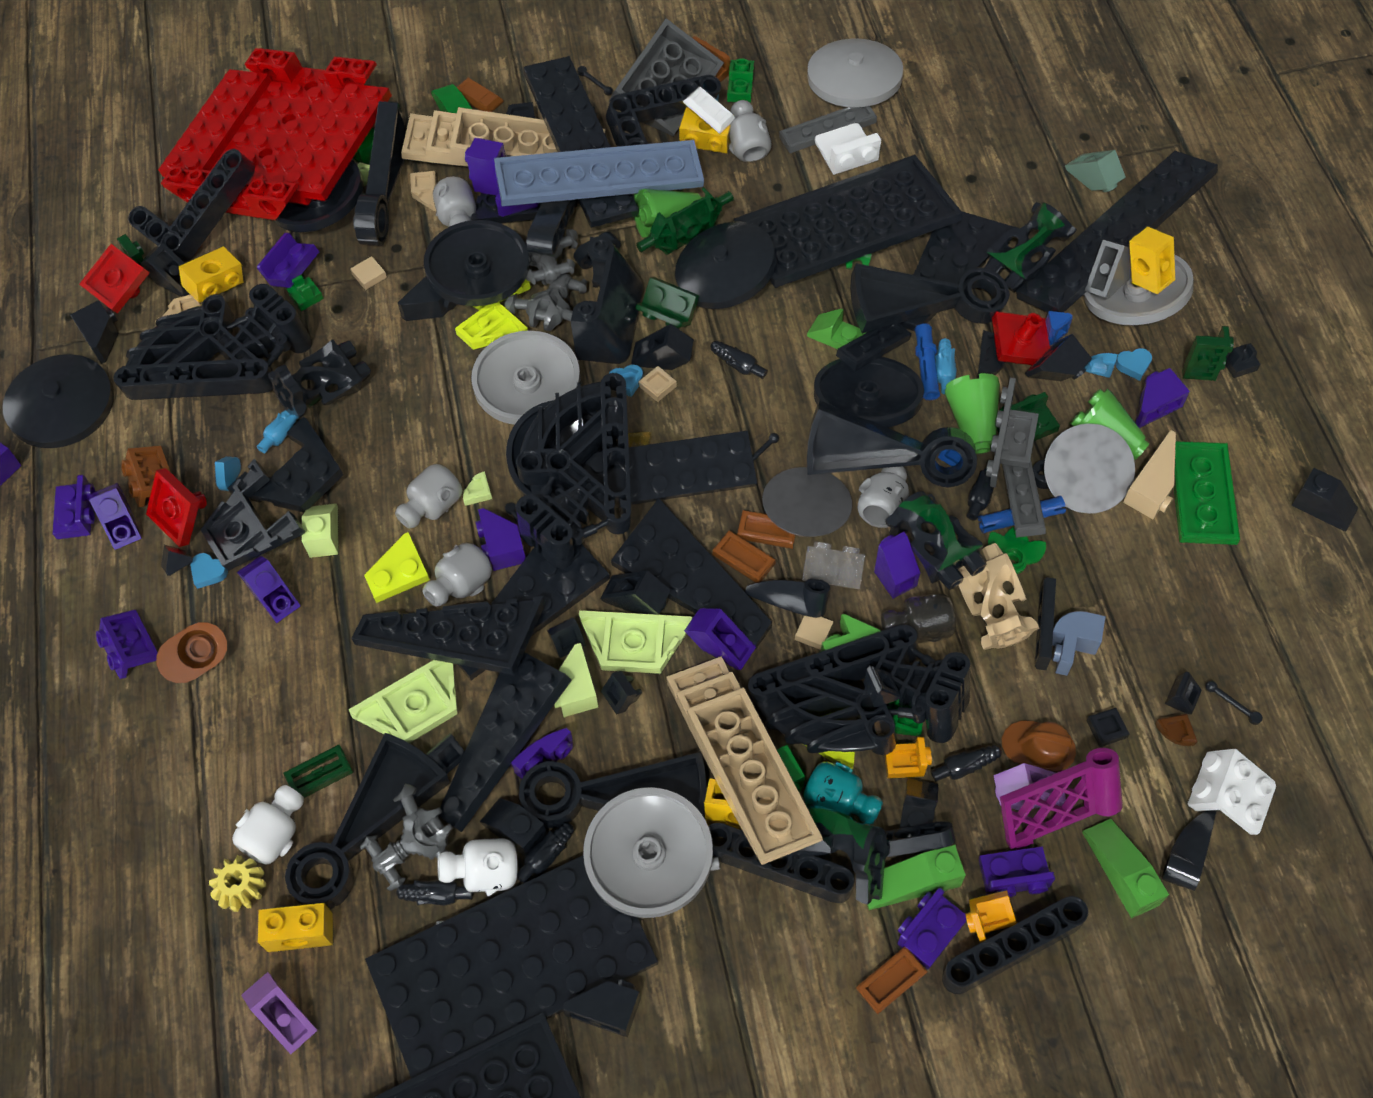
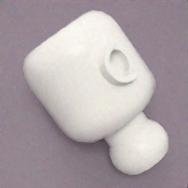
[232,785,304,865]
[438,838,517,896]

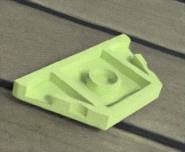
[579,610,692,674]
[349,660,458,743]

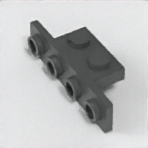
[986,377,1039,488]

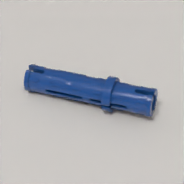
[915,324,940,400]
[978,496,1066,534]

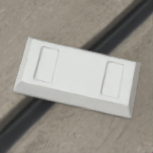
[683,87,735,134]

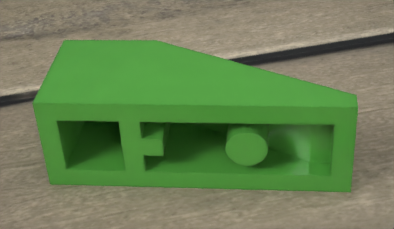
[1082,819,1169,918]
[867,845,966,910]

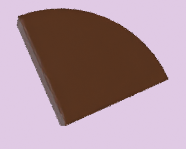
[1155,714,1198,746]

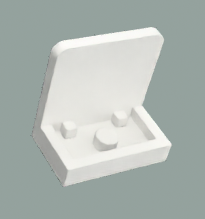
[815,123,881,175]
[1187,749,1276,835]

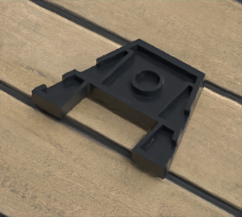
[227,416,344,513]
[201,459,306,570]

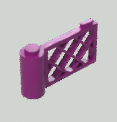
[1000,748,1123,850]

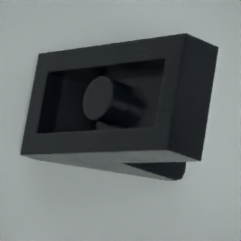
[899,778,939,828]

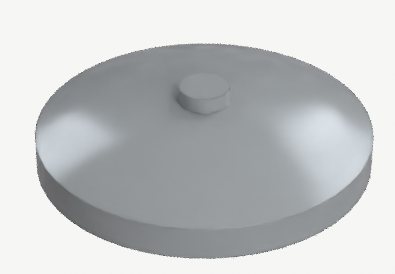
[807,39,903,107]
[1084,254,1193,325]
[472,331,580,425]
[583,788,713,918]

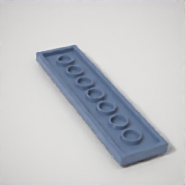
[494,140,704,206]

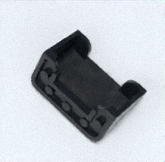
[571,237,643,364]

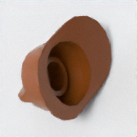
[156,622,227,683]
[1002,721,1076,772]

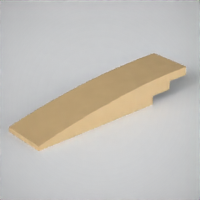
[401,107,605,166]
[666,656,822,865]

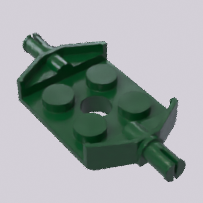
[636,187,734,255]

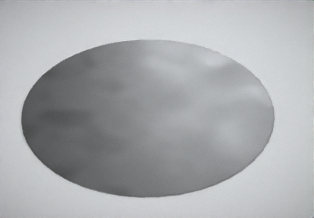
[1044,424,1135,514]
[762,467,852,537]

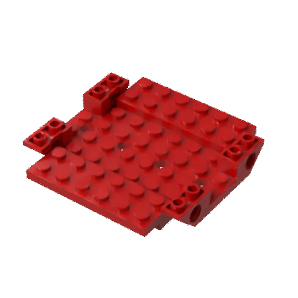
[158,48,392,220]

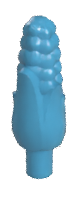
[935,338,957,395]
[257,410,298,453]

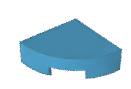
[1085,353,1118,378]

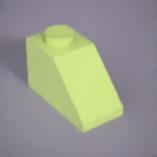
[302,504,338,558]
[554,643,598,717]

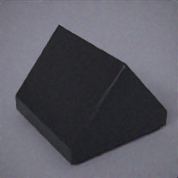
[161,544,193,576]
[864,666,901,707]
[1165,672,1202,715]
[426,733,465,774]

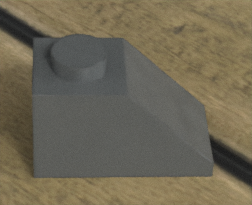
[1085,240,1132,298]

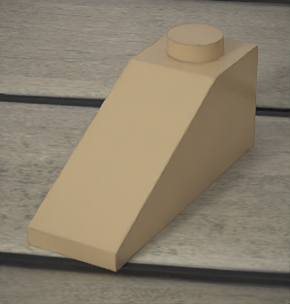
[1123,430,1176,519]

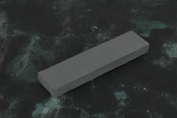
[779,106,877,153]
[1002,460,1046,538]

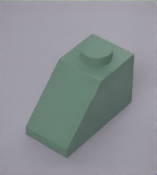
[1065,150,1126,192]

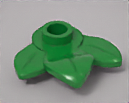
[988,527,1046,574]

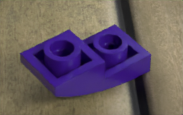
[511,728,573,779]

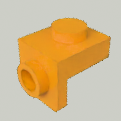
[884,737,932,778]
[965,890,1017,943]

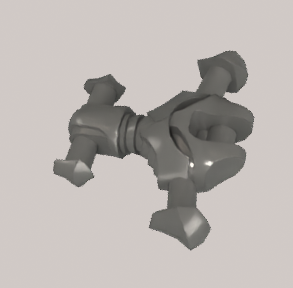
[525,229,578,285]
[504,273,587,331]
[360,783,453,891]

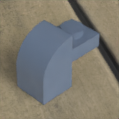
[1052,611,1106,676]

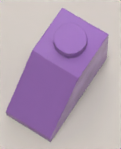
[994,763,1066,810]
[241,972,317,1054]

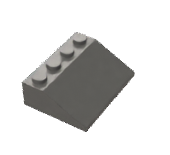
[609,18,724,136]

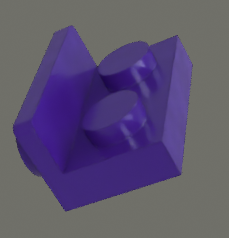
[257,233,319,288]
[53,475,96,539]
[96,610,158,679]
[978,847,1055,898]
[897,887,967,970]

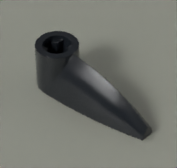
[745,579,830,618]
[1162,810,1217,891]

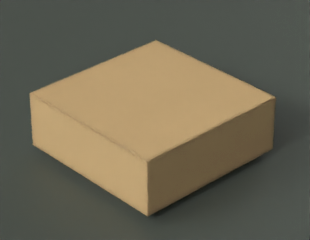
[350,256,387,290]
[639,366,677,402]
[795,616,833,650]

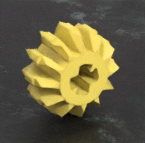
[209,855,266,912]

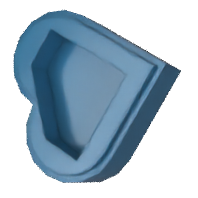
[1115,348,1152,381]
[610,365,643,397]
[215,457,241,491]
[190,553,228,589]

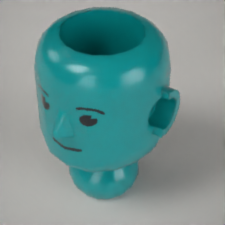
[803,762,883,825]

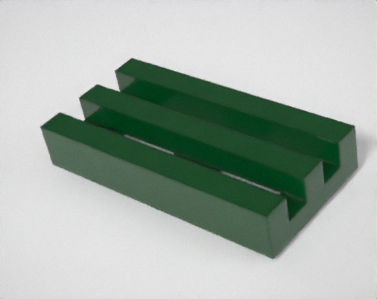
[283,744,354,798]

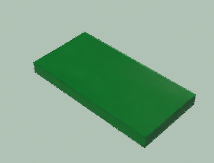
[1173,441,1240,545]

